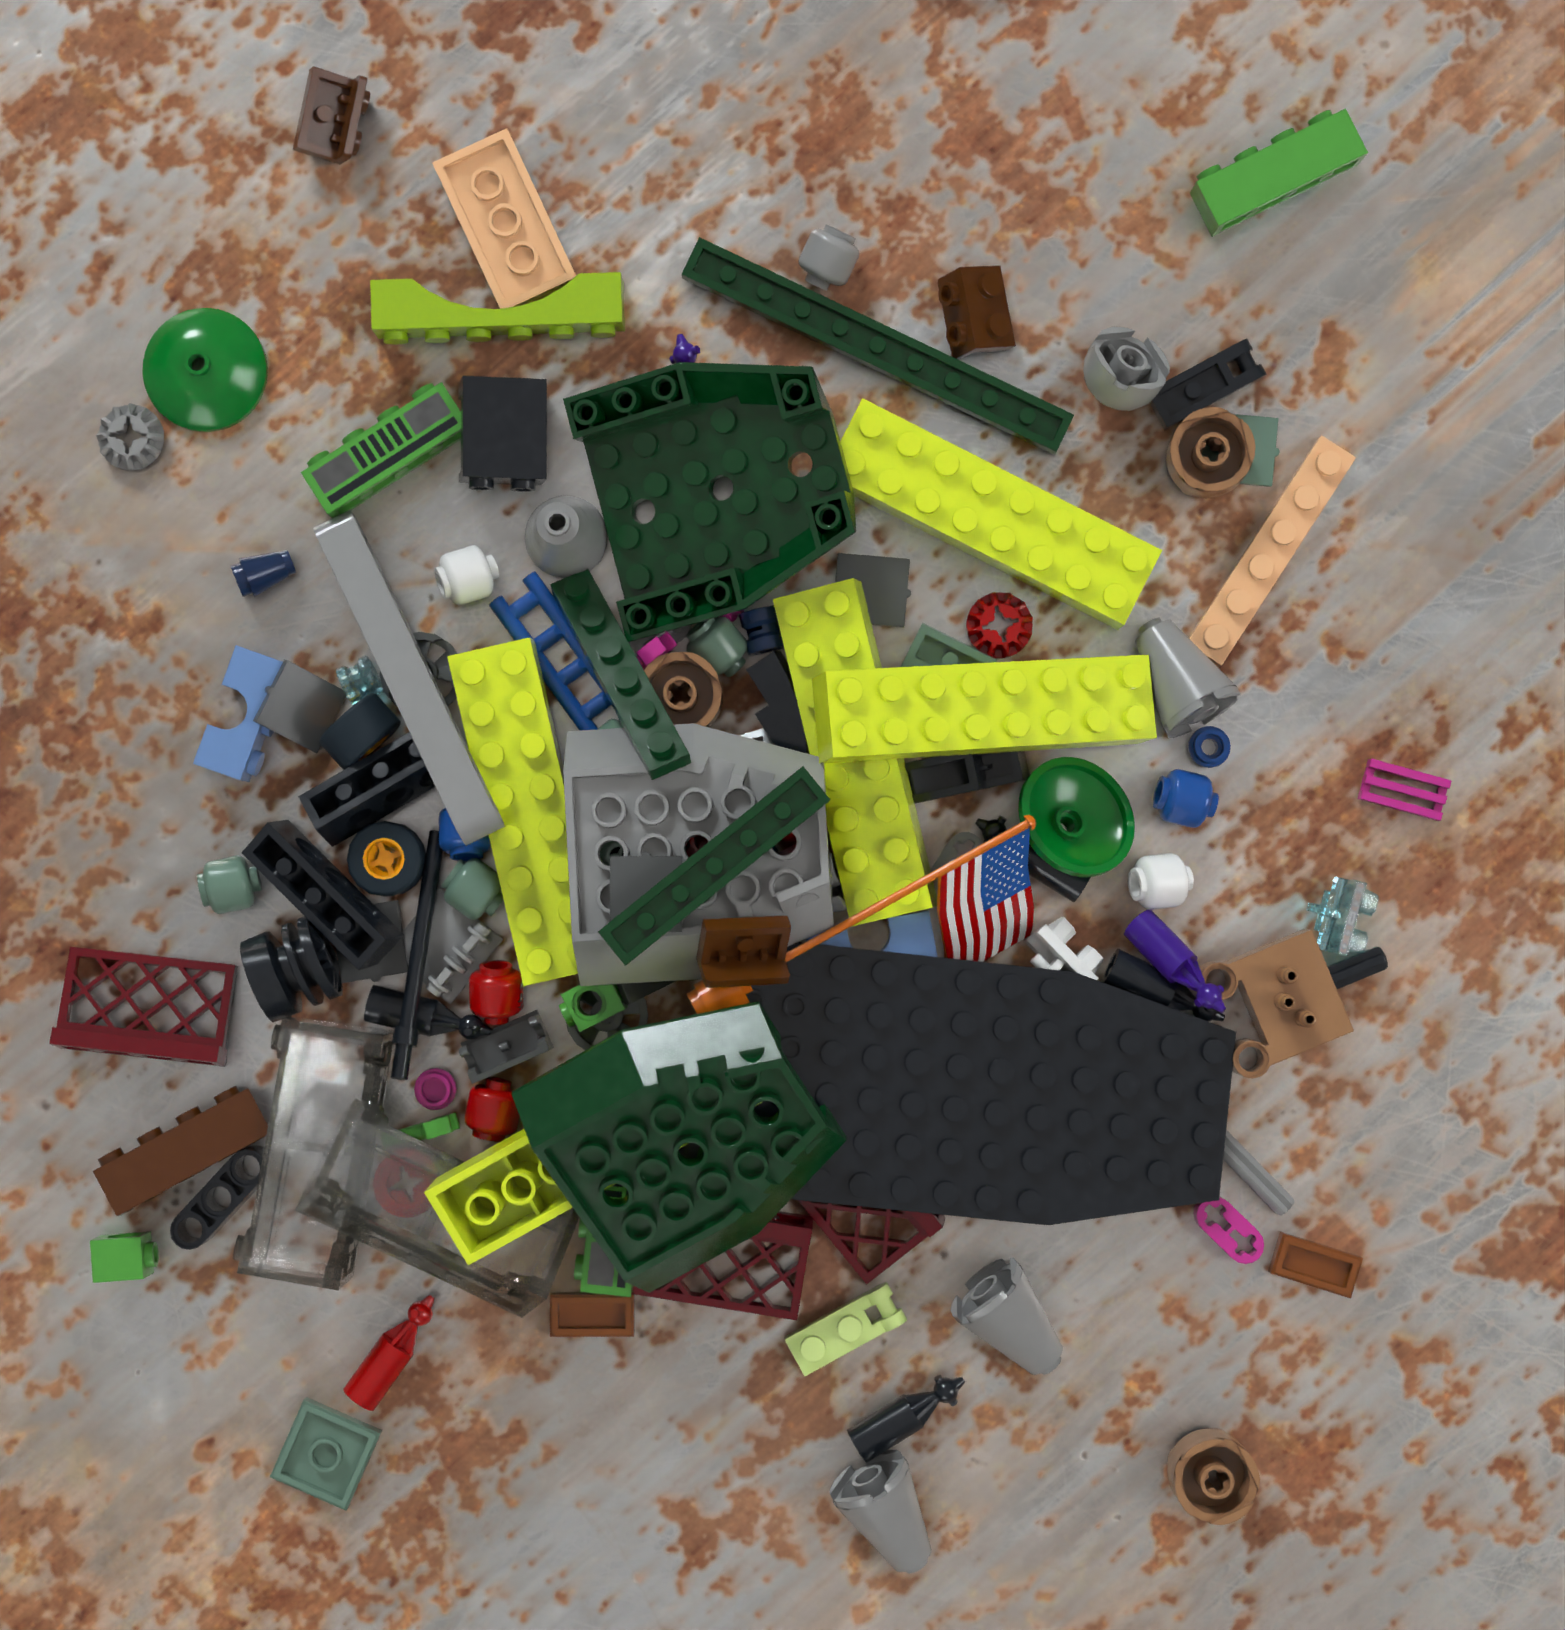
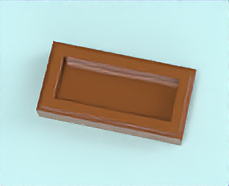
[1268,1231,1363,1299]
[550,1292,635,1337]

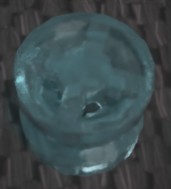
[336,655,384,706]

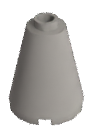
[525,496,607,578]
[1135,618,1240,738]
[950,1258,1063,1375]
[829,1450,932,1573]

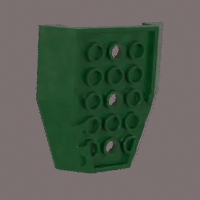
[563,362,856,642]
[511,1001,847,1293]

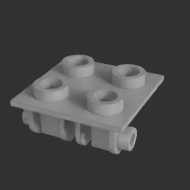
[402,887,503,1004]

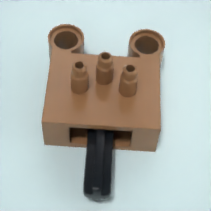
[1200,929,1388,1079]

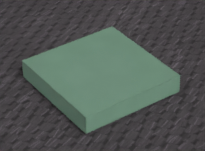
[270,1397,383,1511]

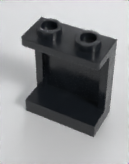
[458,376,547,492]

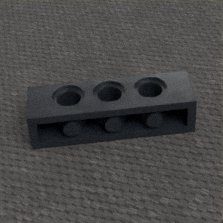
[298,732,468,847]
[241,820,404,970]

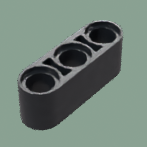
[170,1145,274,1250]

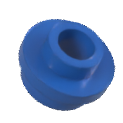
[1188,726,1231,768]

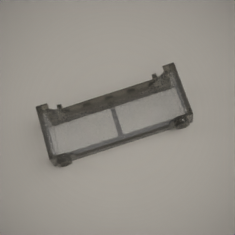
[233,1016,394,1291]
[294,1098,580,1318]

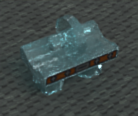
[1306,877,1379,956]

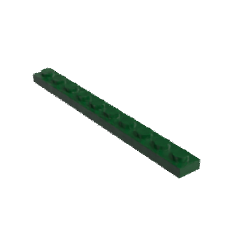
[681,237,1074,455]

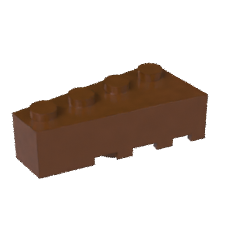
[93,1086,272,1216]

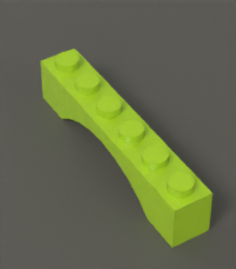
[370,272,625,345]

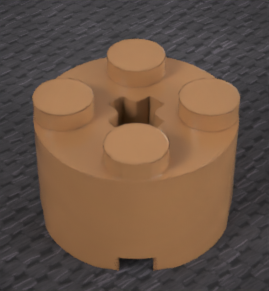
[1166,407,1255,499]
[644,652,723,728]
[1167,1428,1260,1525]

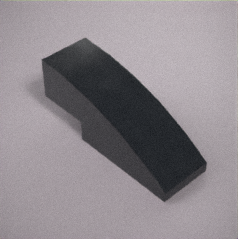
[746,651,810,754]
[905,751,1030,804]

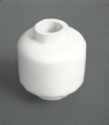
[434,545,499,605]
[1128,853,1194,910]

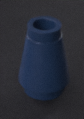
[230,549,296,597]

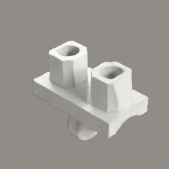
[1024,917,1104,980]

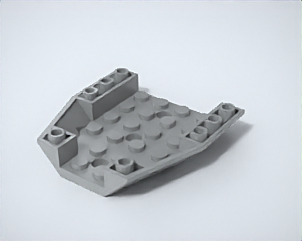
[563,723,834,986]

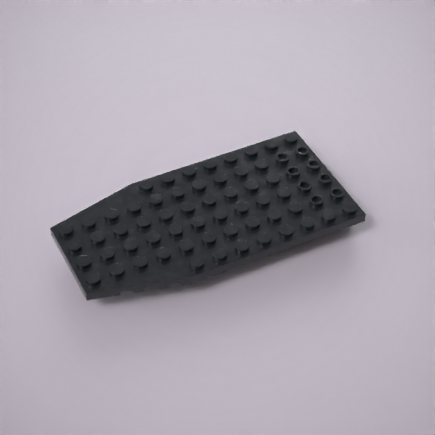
[746,942,1236,1225]

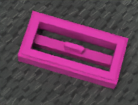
[1357,758,1452,821]

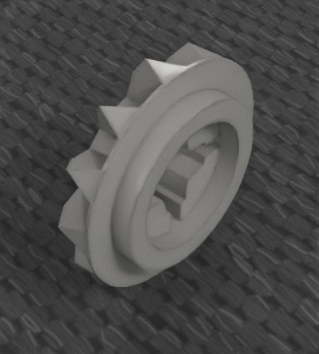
[96,403,164,471]

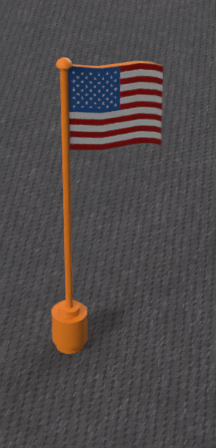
[686,815,1036,1014]

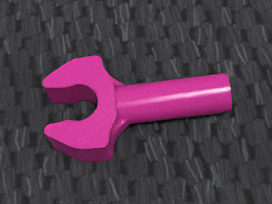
[636,631,678,670]

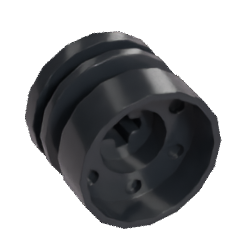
[240,916,343,1023]

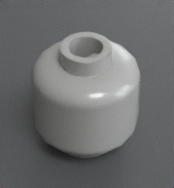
[798,224,859,291]

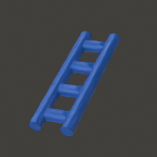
[489,571,611,731]

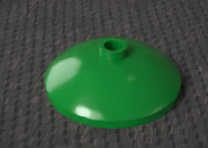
[142,308,268,432]
[1018,757,1135,877]

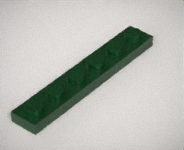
[550,569,691,780]
[598,766,830,966]

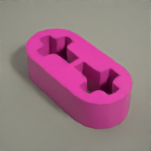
[1193,1197,1264,1264]

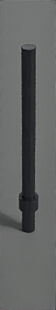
[391,830,443,1080]

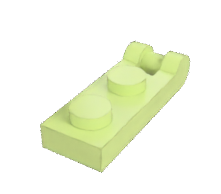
[785,1282,907,1376]

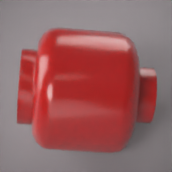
[469,960,524,1025]
[464,1077,520,1142]

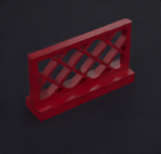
[49,947,238,1067]
[798,1200,946,1285]
[632,1211,813,1320]

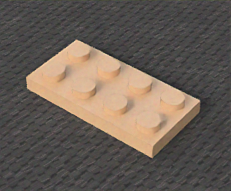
[432,128,576,309]

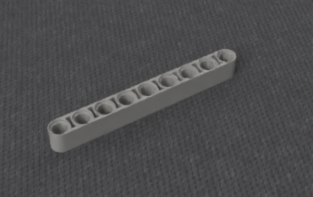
[313,509,505,846]

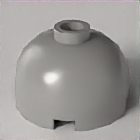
[1083,327,1170,411]

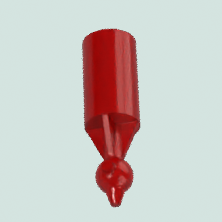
[343,1294,435,1411]

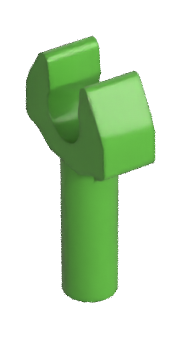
[381,1112,460,1150]

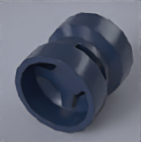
[739,605,784,656]

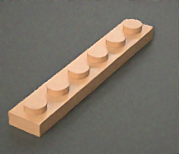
[1189,435,1356,667]

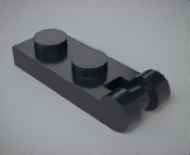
[1150,339,1267,430]

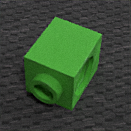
[559,984,628,1032]
[90,1231,159,1283]

